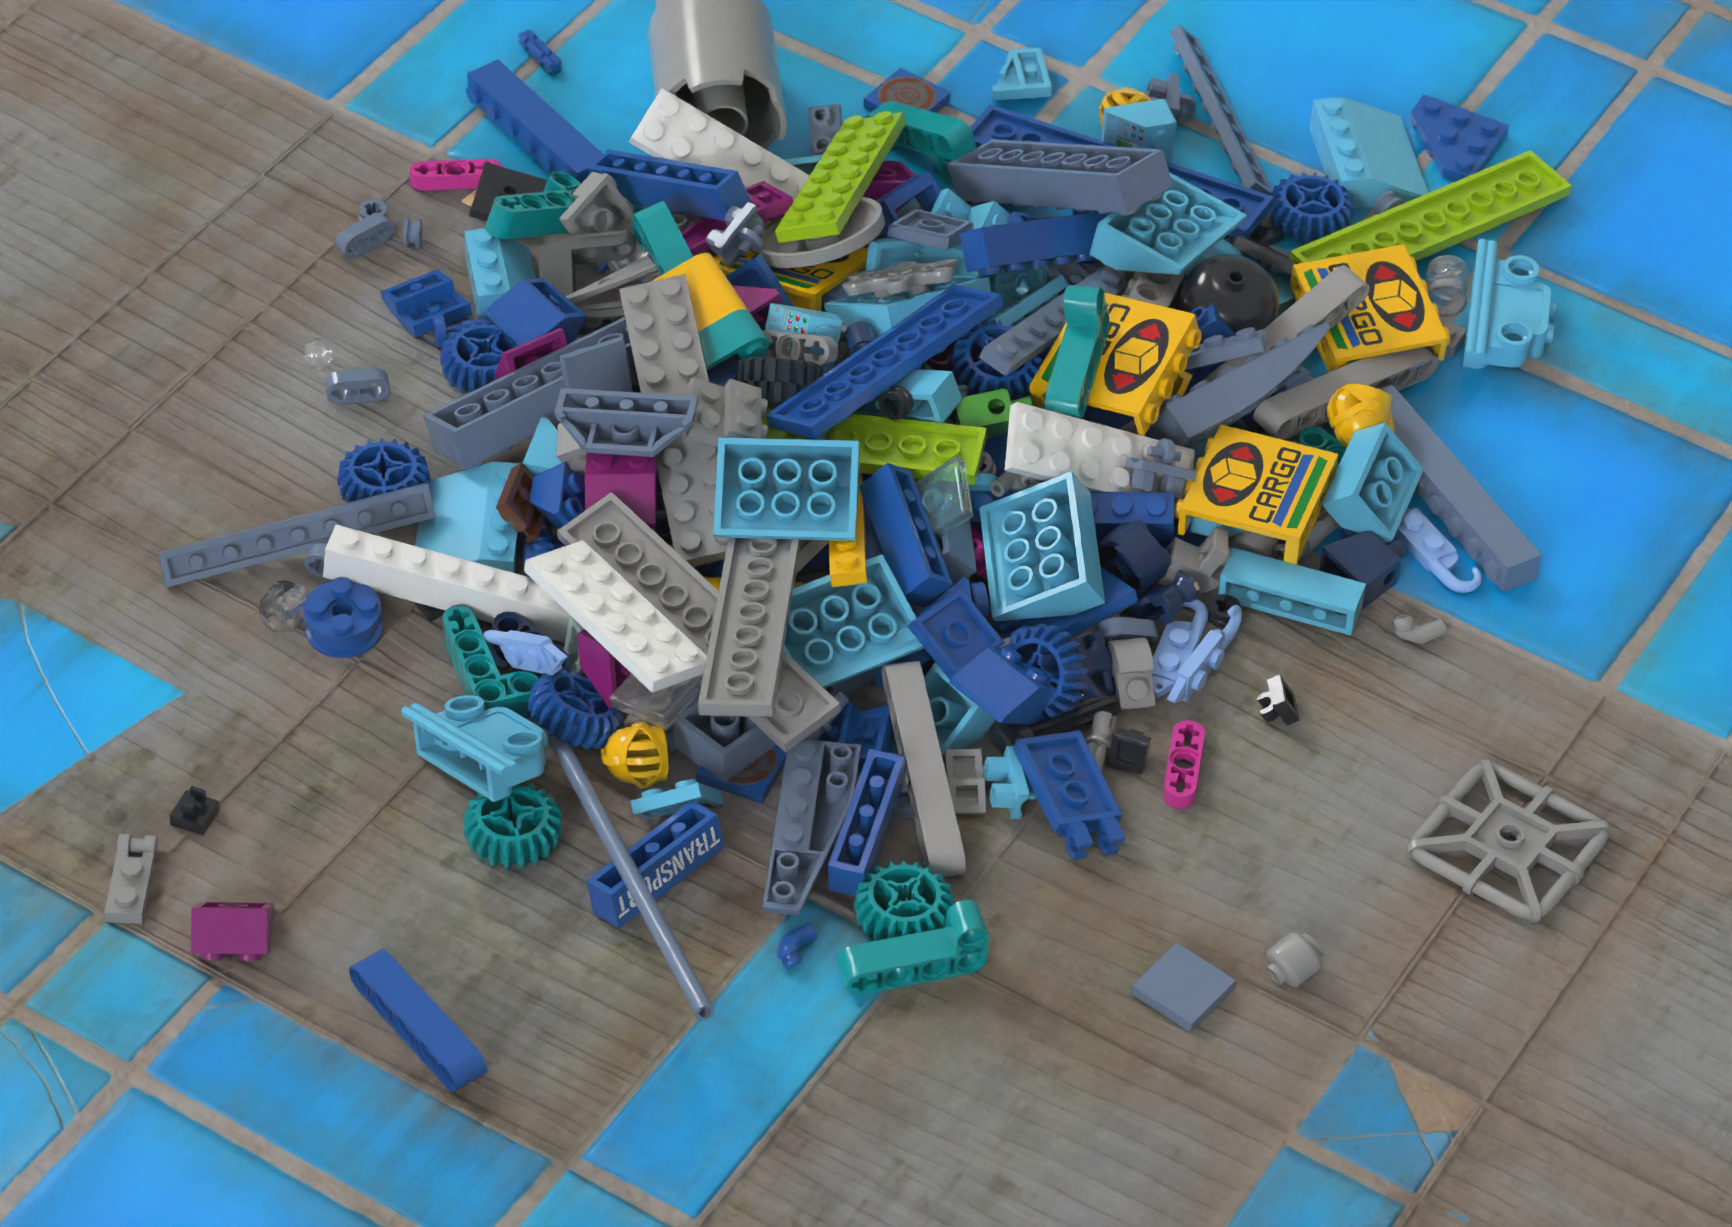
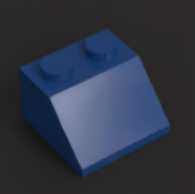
[949,646,1056,724]

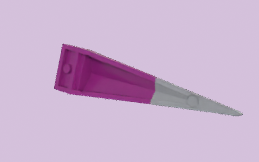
[565,181,794,304]

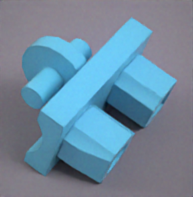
[983,746,1037,819]

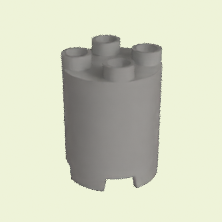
[648,0,787,149]

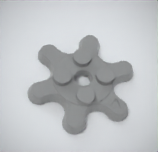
[843,259,958,298]

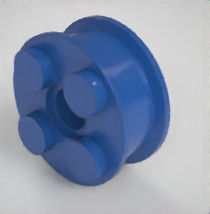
[303,577,383,658]

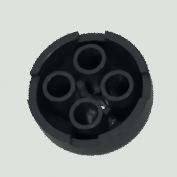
[1177,254,1279,334]

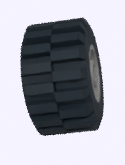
[737,357,823,407]

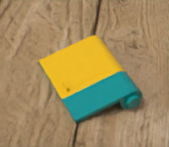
[651,253,769,370]

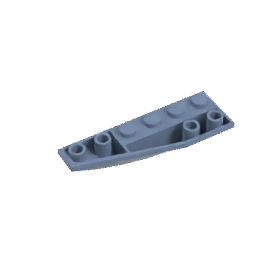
[1148,322,1330,448]
[762,739,861,915]

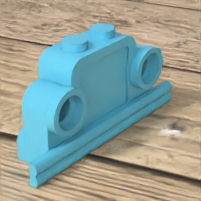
[1462,239,1556,369]
[401,695,548,802]

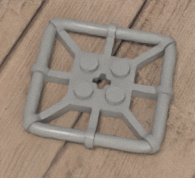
[1406,759,1612,923]

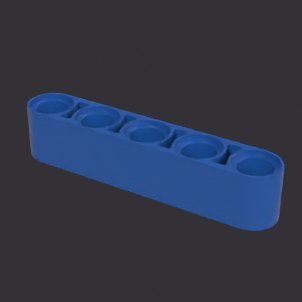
[349,949,487,1092]

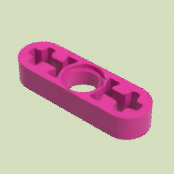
[409,159,502,190]
[1163,720,1205,809]

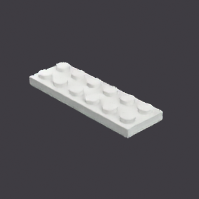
[629,88,810,223]
[1005,402,1195,508]
[524,540,707,693]

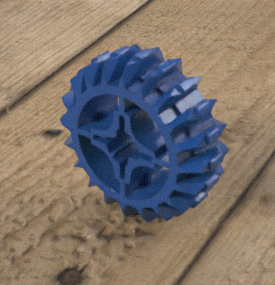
[1269,172,1355,244]
[951,319,1042,400]
[440,320,517,393]
[337,438,430,503]
[1002,624,1089,721]
[527,670,624,750]

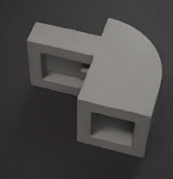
[1158,526,1231,593]
[1105,637,1156,710]

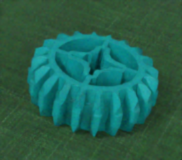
[463,783,562,870]
[854,859,954,941]

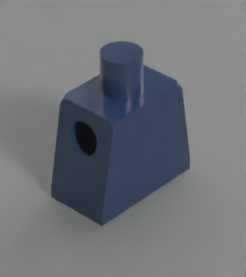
[1319,531,1407,610]

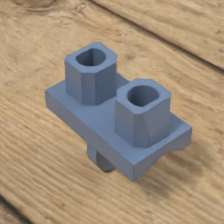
[1145,73,1196,120]
[808,104,842,156]
[706,202,766,268]
[1125,438,1197,497]

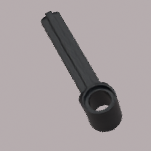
[989,696,1121,757]

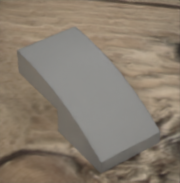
[945,749,986,815]

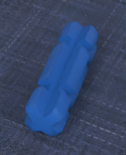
[518,29,562,74]

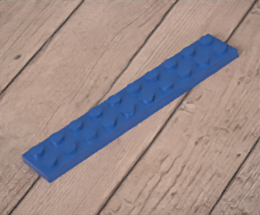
[970,104,1274,239]

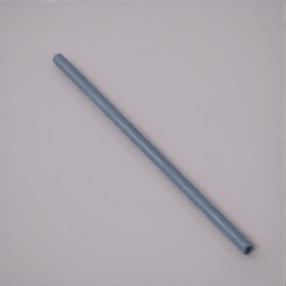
[538,722,714,1020]

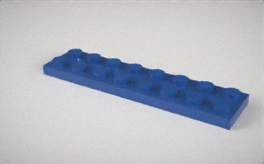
[765,284,1004,439]

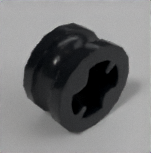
[879,385,914,421]
[1208,594,1240,629]

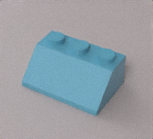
[464,228,536,321]
[1321,423,1424,543]

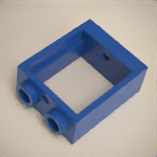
[877,171,941,239]

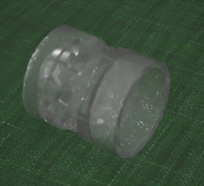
[1426,255,1469,317]

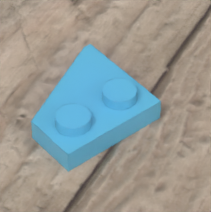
[991,47,1052,101]
[630,779,724,819]

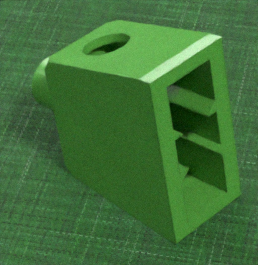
[955,389,1033,439]

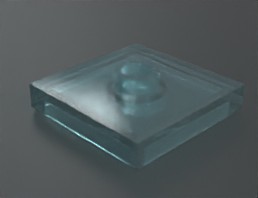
[915,456,973,540]

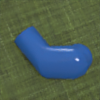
[776,923,817,969]

